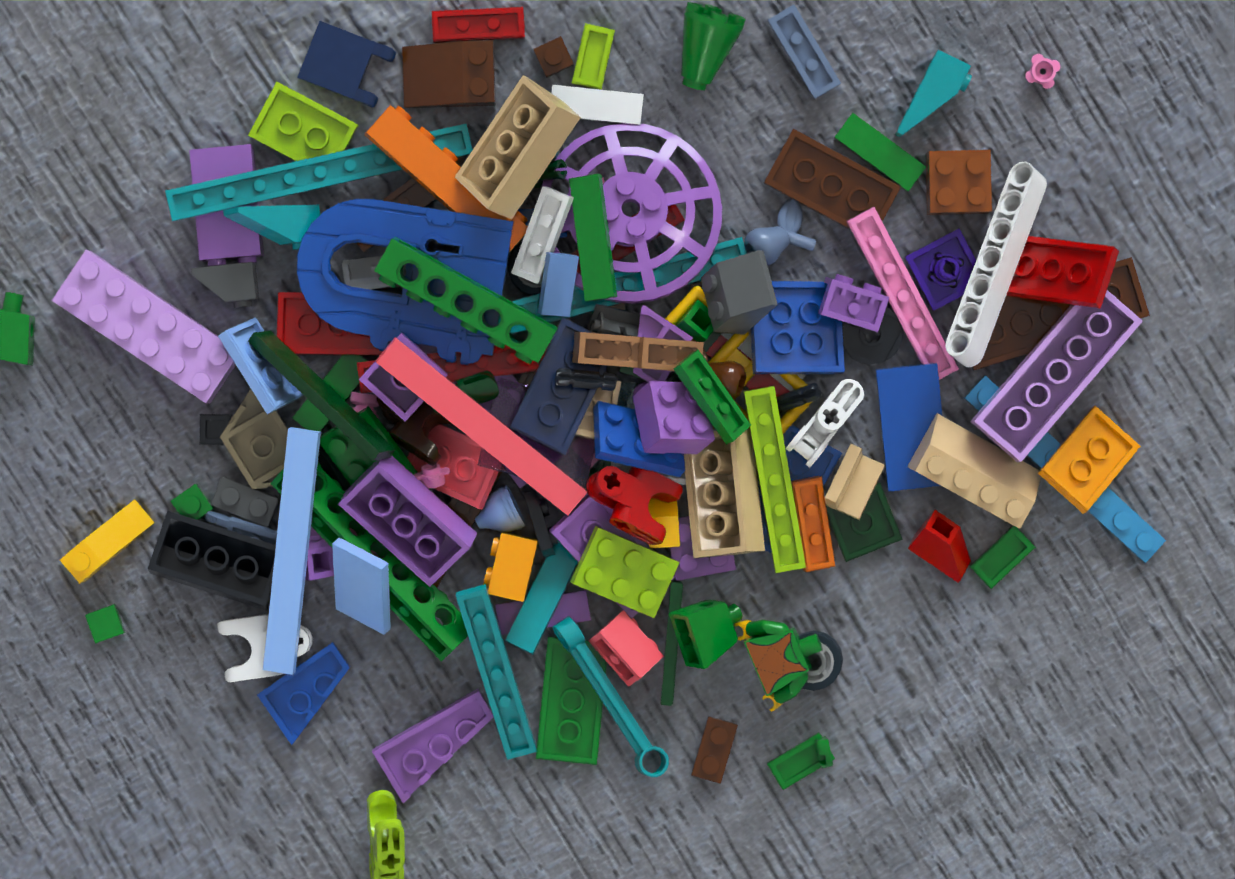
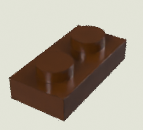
[691,716,738,784]

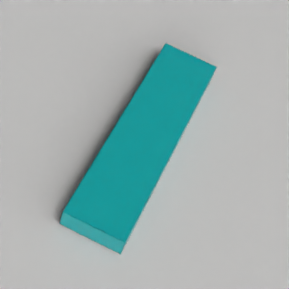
[505,541,578,655]

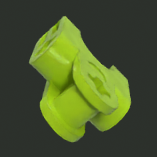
[367,790,405,879]

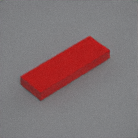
[432,7,525,43]

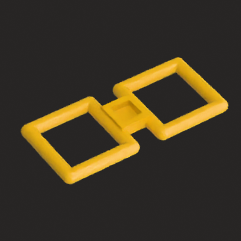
[665,286,813,434]

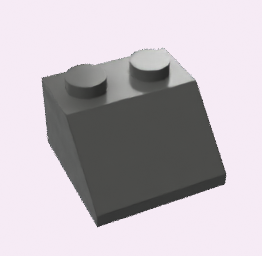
[701,250,778,335]

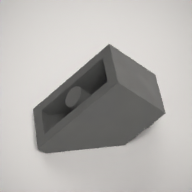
[191,262,259,308]

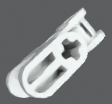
[785,379,864,468]
[217,614,313,682]

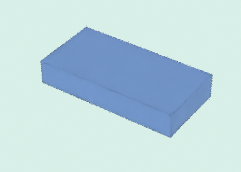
[537,252,579,317]

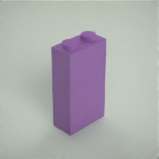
[189,144,264,267]

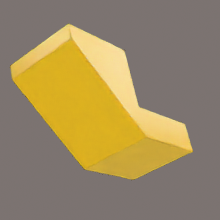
[648,498,680,548]

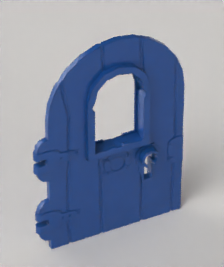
[297,199,514,365]

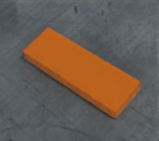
[791,476,835,572]

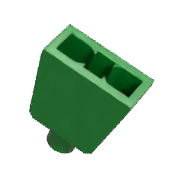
[0,292,35,366]
[669,600,743,669]

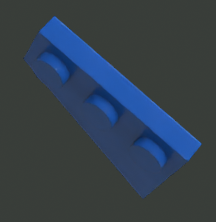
[257,642,351,745]

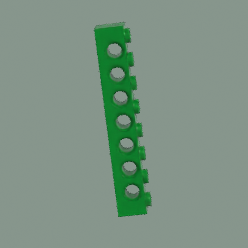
[270,462,468,662]

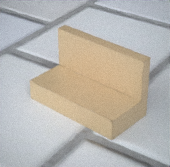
[825,444,885,520]

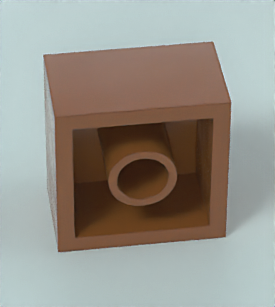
[925,150,992,215]

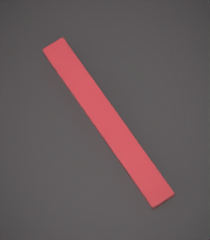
[375,337,587,516]

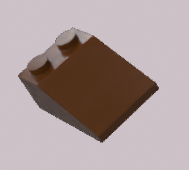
[402,40,496,108]

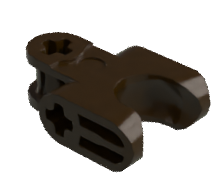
[376,397,458,466]

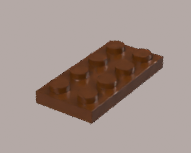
[764,129,901,230]

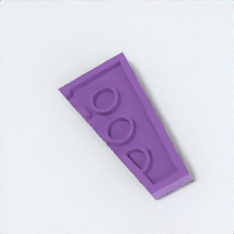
[372,689,494,803]

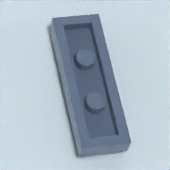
[767,4,841,100]

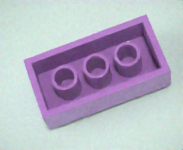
[338,456,477,587]

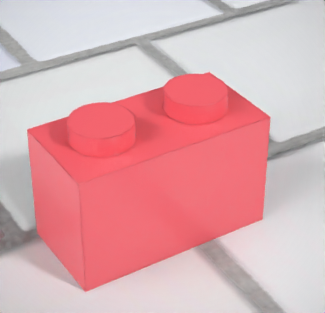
[588,610,664,687]

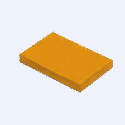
[1038,406,1141,514]

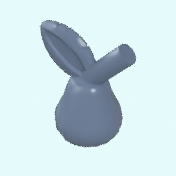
[744,198,816,266]

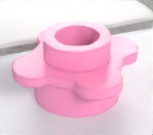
[1025,54,1060,89]
[414,463,450,489]

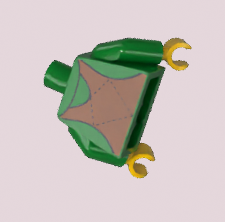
[734,620,823,712]

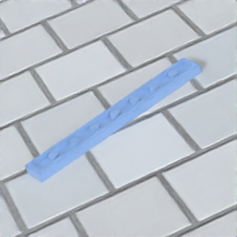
[263,427,321,675]

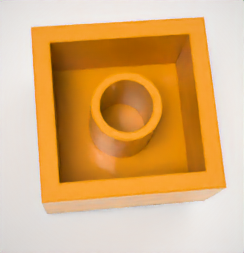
[483,532,538,602]

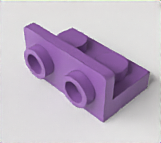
[818,274,889,332]

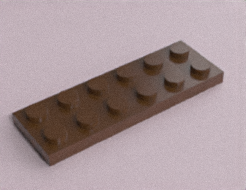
[955,257,1150,371]

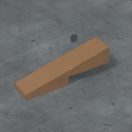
[572,332,704,371]

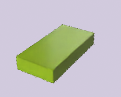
[572,23,615,90]

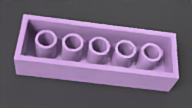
[52,249,236,404]
[970,290,1143,462]

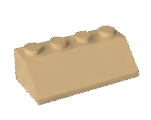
[455,75,581,220]
[907,413,1041,529]
[684,429,765,558]

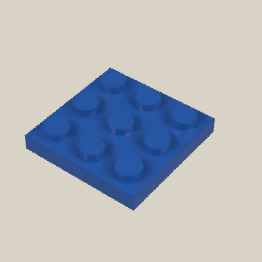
[750,281,845,374]

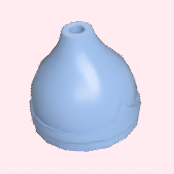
[475,485,526,532]

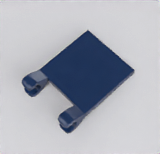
[297,21,396,108]

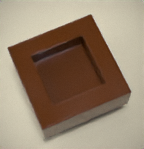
[533,36,574,78]

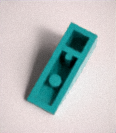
[895,50,972,137]
[223,204,320,250]

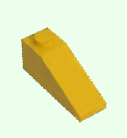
[60,499,155,584]

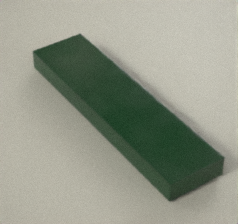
[660,581,683,706]

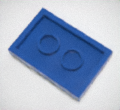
[593,401,685,477]

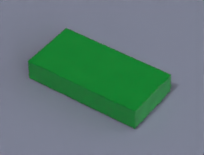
[969,526,1036,589]
[767,732,835,790]

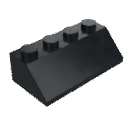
[148,511,276,611]

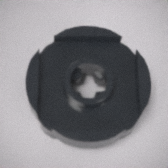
[842,307,902,365]

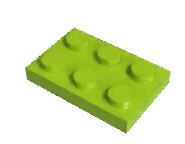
[248,81,359,161]
[570,525,680,618]

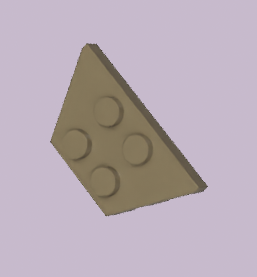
[220,388,288,489]

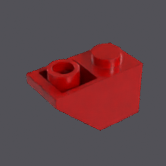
[908,510,971,583]

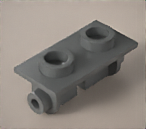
[586,304,640,337]

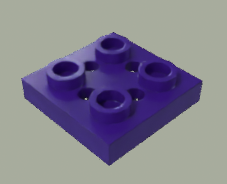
[904,228,976,311]

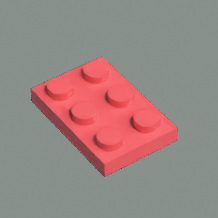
[407,424,502,510]

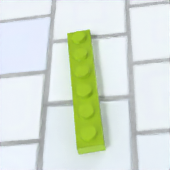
[743,386,806,573]

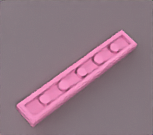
[846,207,959,380]

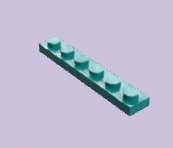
[456,584,537,760]

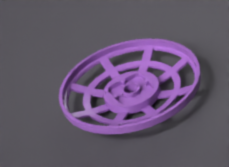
[541,123,722,304]

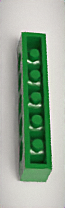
[374,236,558,364]

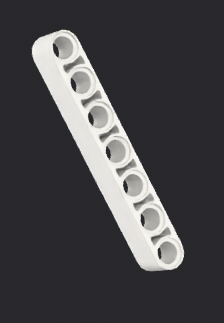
[945,162,1047,367]

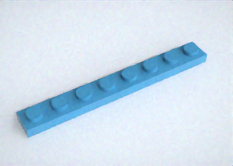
[964,375,1166,563]

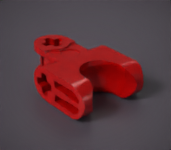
[586,466,683,545]

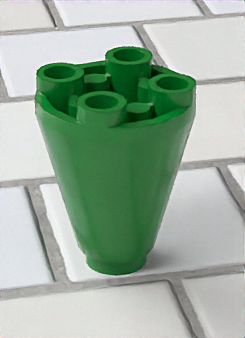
[681,2,746,91]

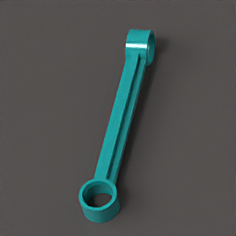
[552,616,669,777]

